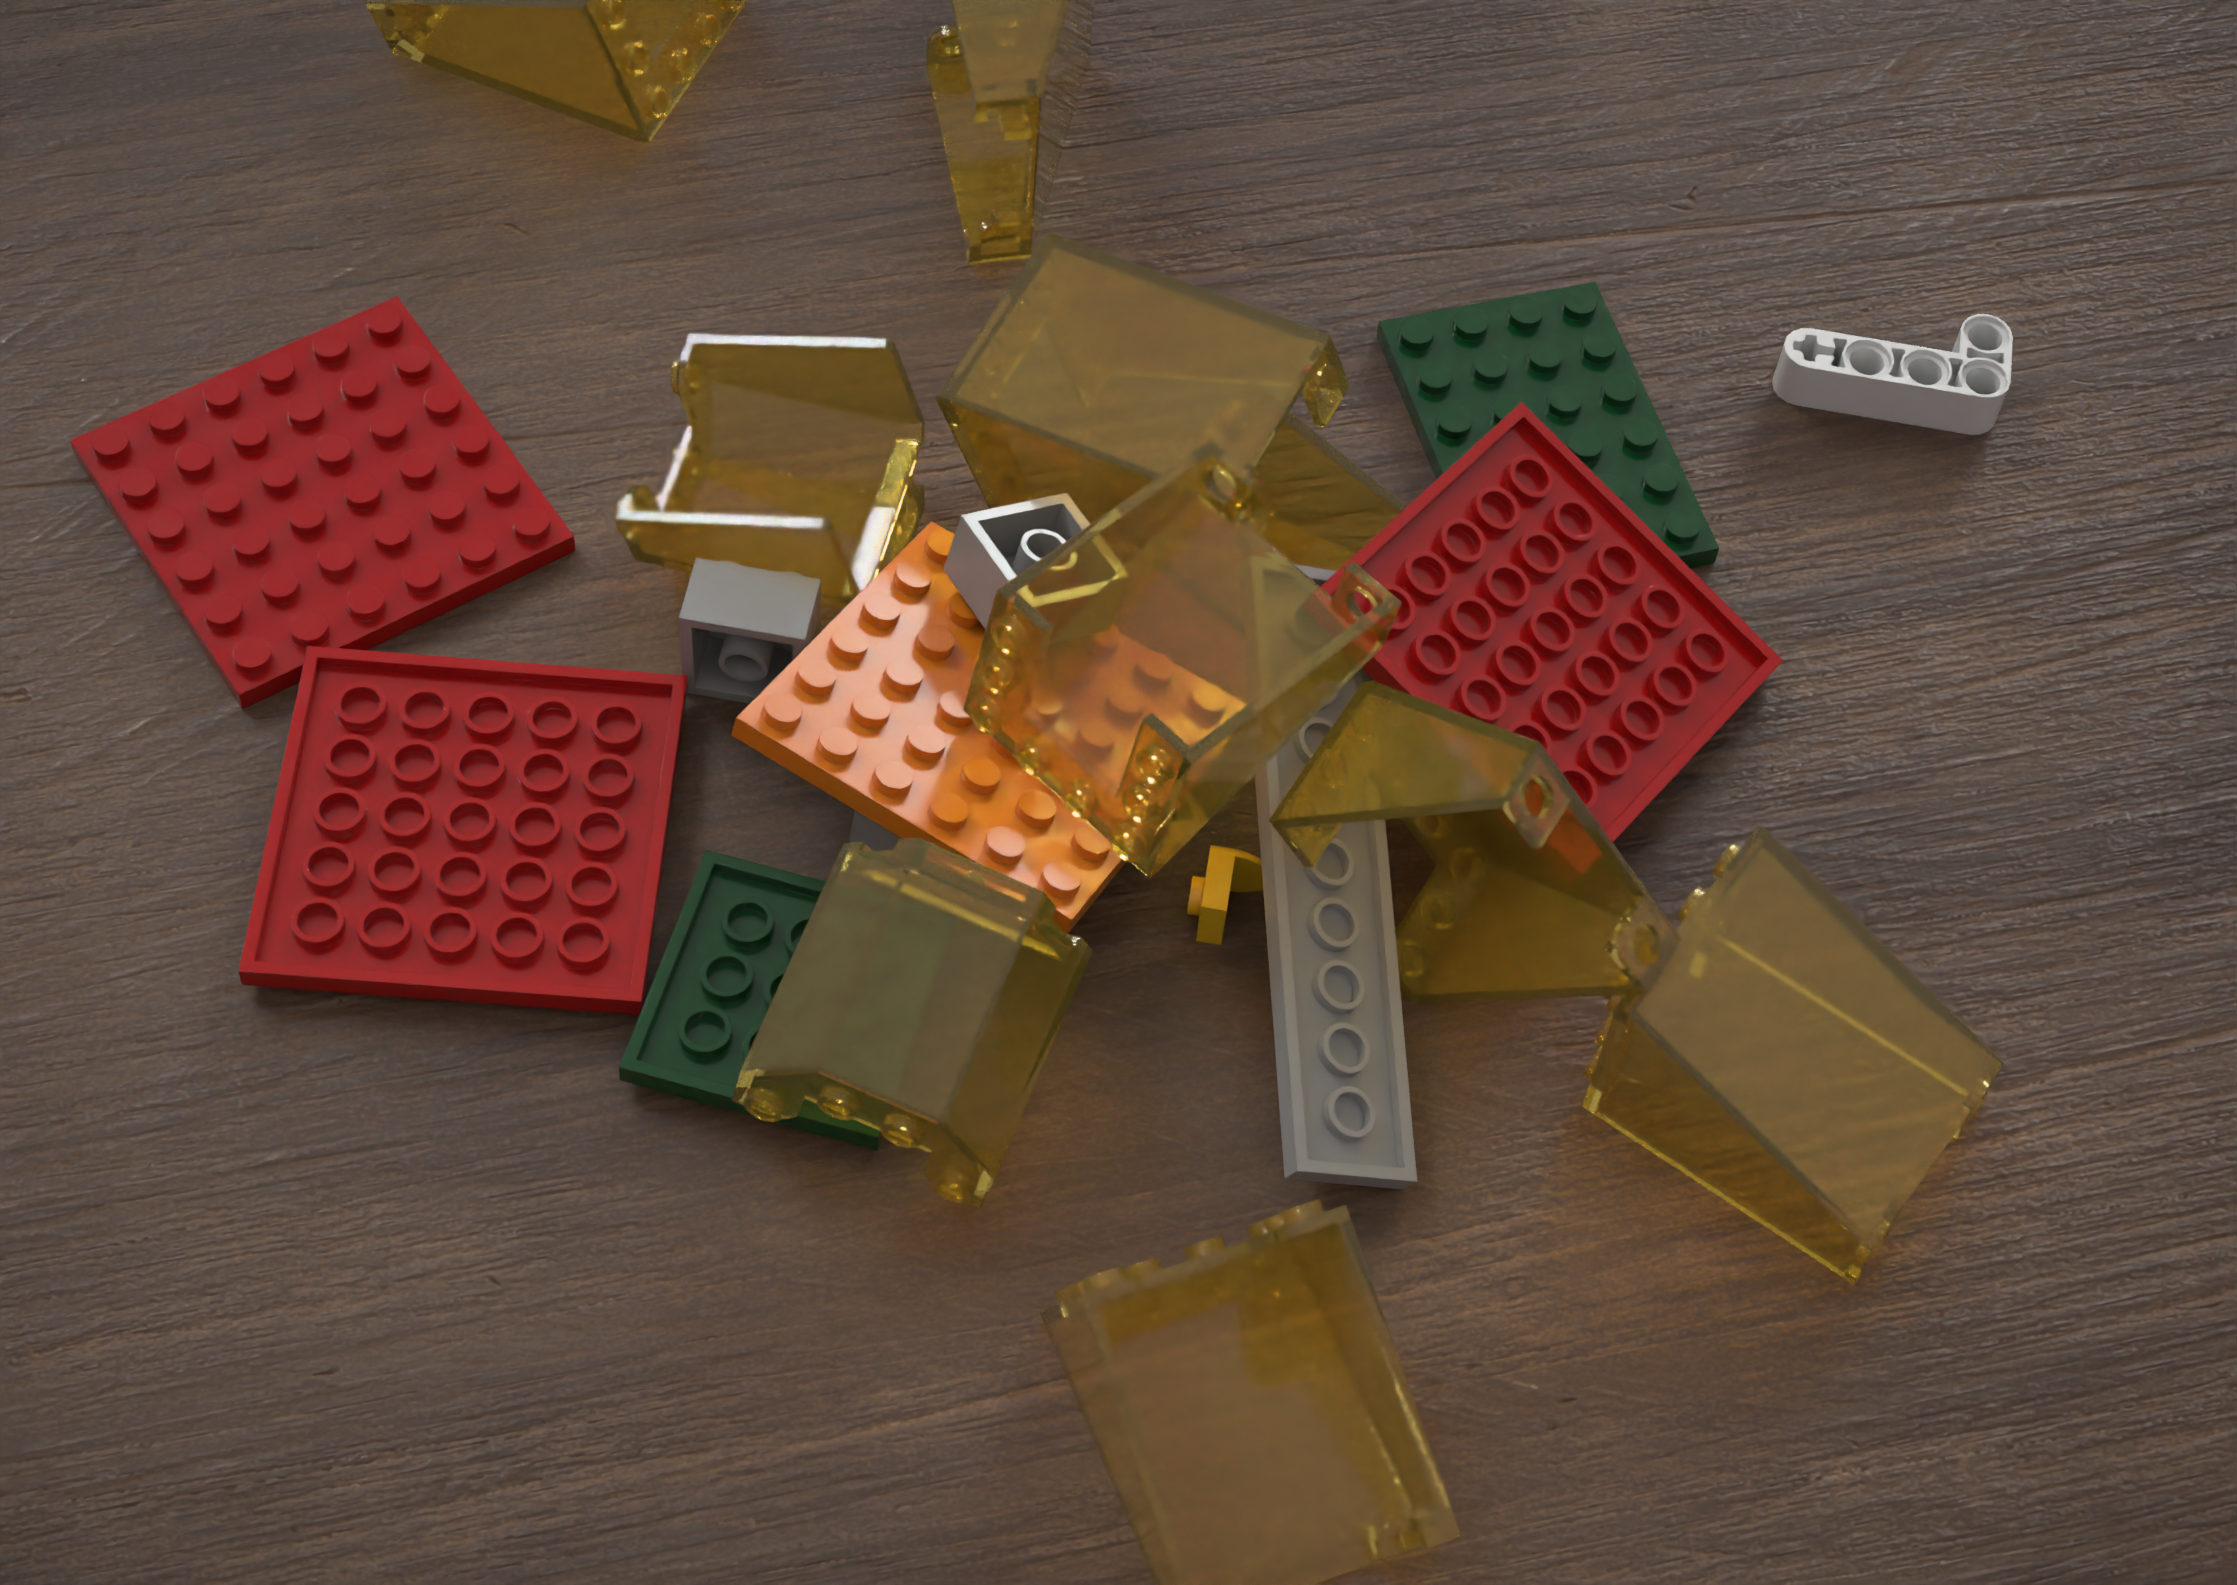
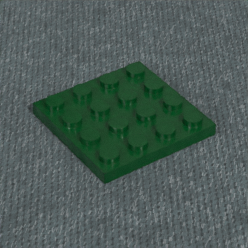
[619,850,956,1151]

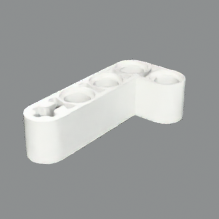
[1772,314,2013,435]

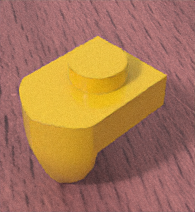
[1187,845,1263,945]

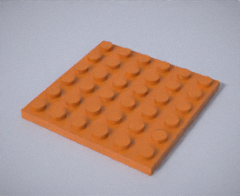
[731,521,1247,937]

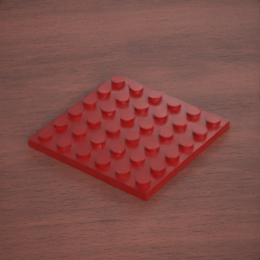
[70,296,576,710]
[1301,402,1783,881]
[238,646,688,1015]

